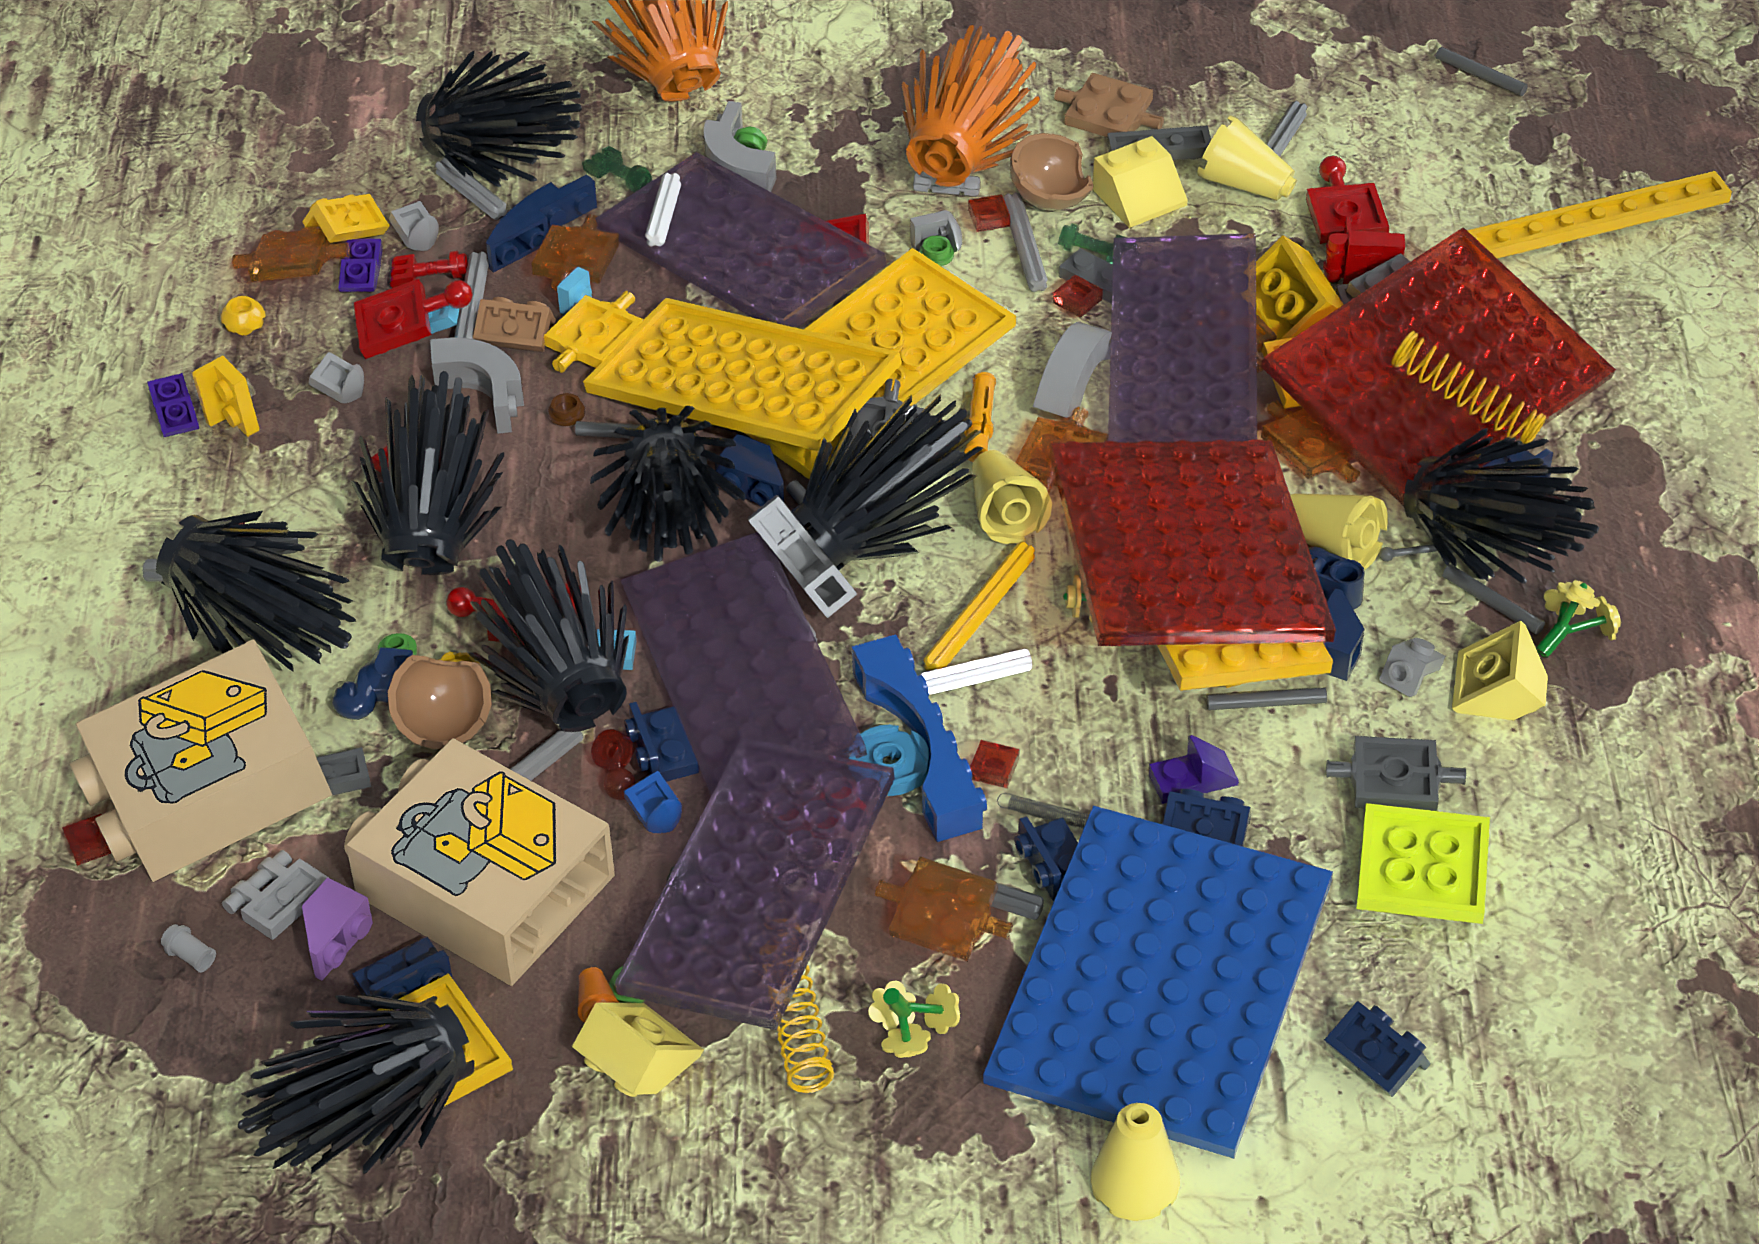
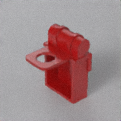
[1323,217,1405,284]

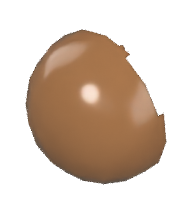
[1010,133,1094,211]
[388,655,492,749]

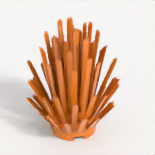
[592,0,728,102]
[902,25,1040,187]

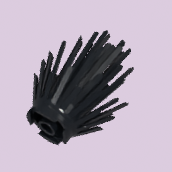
[416,50,582,187]
[351,371,504,575]
[791,394,983,570]
[590,405,745,562]
[1404,428,1599,584]
[156,510,356,672]
[469,539,629,732]
[238,994,474,1175]

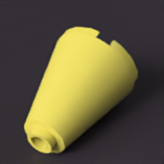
[1197,116,1297,200]
[972,450,1052,544]
[1277,494,1388,570]
[1091,1103,1180,1221]

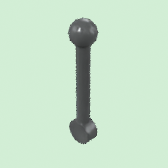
[1379,540,1454,562]

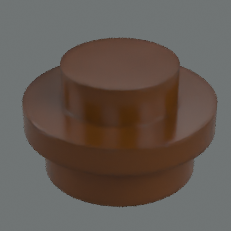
[548,393,585,426]

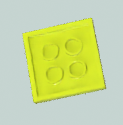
[1356,803,1490,924]

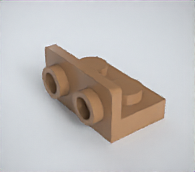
[473,297,556,352]

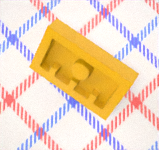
[302,194,390,243]
[192,355,260,437]

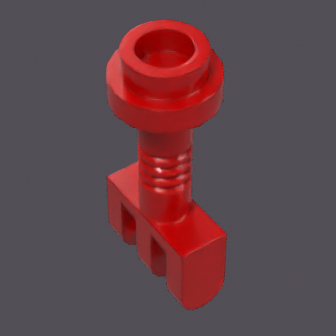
[390,250,468,288]

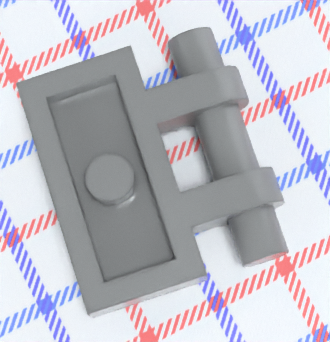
[222,850,329,940]

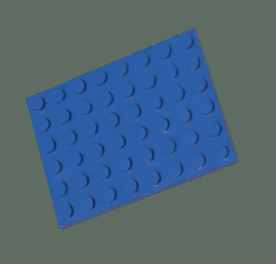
[983,805,1333,1159]

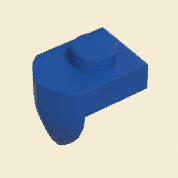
[624,771,682,833]

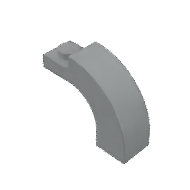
[704,101,777,200]
[1033,322,1119,418]
[430,338,524,434]
[747,495,857,618]

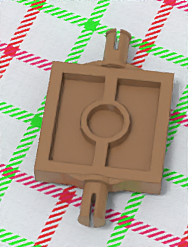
[1054,73,1164,137]

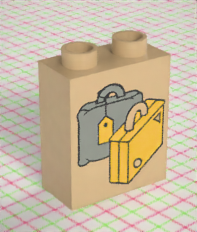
[69,639,332,882]
[344,738,615,986]

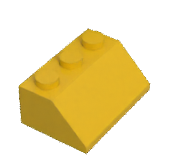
[1234,235,1349,341]

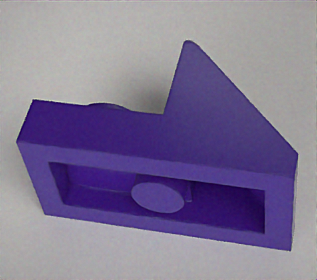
[1148,735,1239,804]

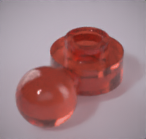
[591,729,636,800]

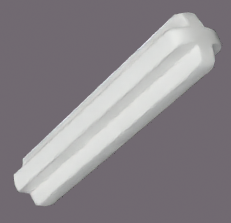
[645,173,681,247]
[919,648,1032,695]

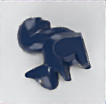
[332,647,413,724]

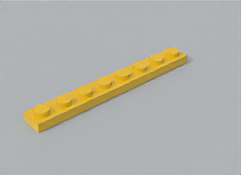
[1463,171,1732,263]

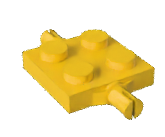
[544,291,644,373]

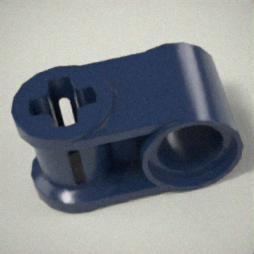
[1287,547,1365,610]

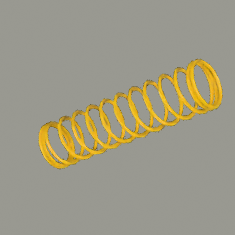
[1391,331,1547,444]
[756,921,834,1093]

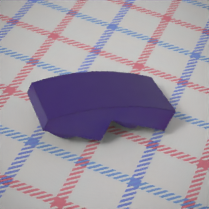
[338,239,383,292]
[147,373,199,438]

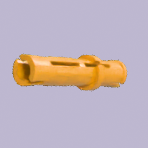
[964,372,996,462]

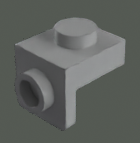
[1380,638,1446,697]

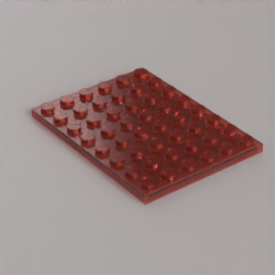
[1260,227,1616,507]
[1050,439,1336,646]

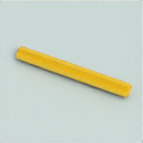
[923,542,1035,671]

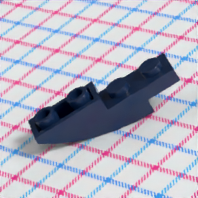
[486,174,597,273]

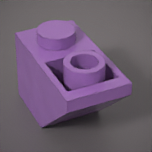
[302,877,373,981]

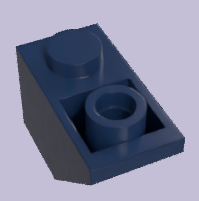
[715,434,784,506]
[1314,588,1365,681]

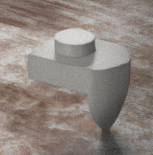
[389,201,439,251]
[910,210,962,252]
[309,352,364,403]

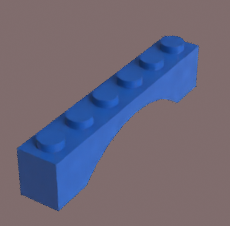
[852,634,987,842]

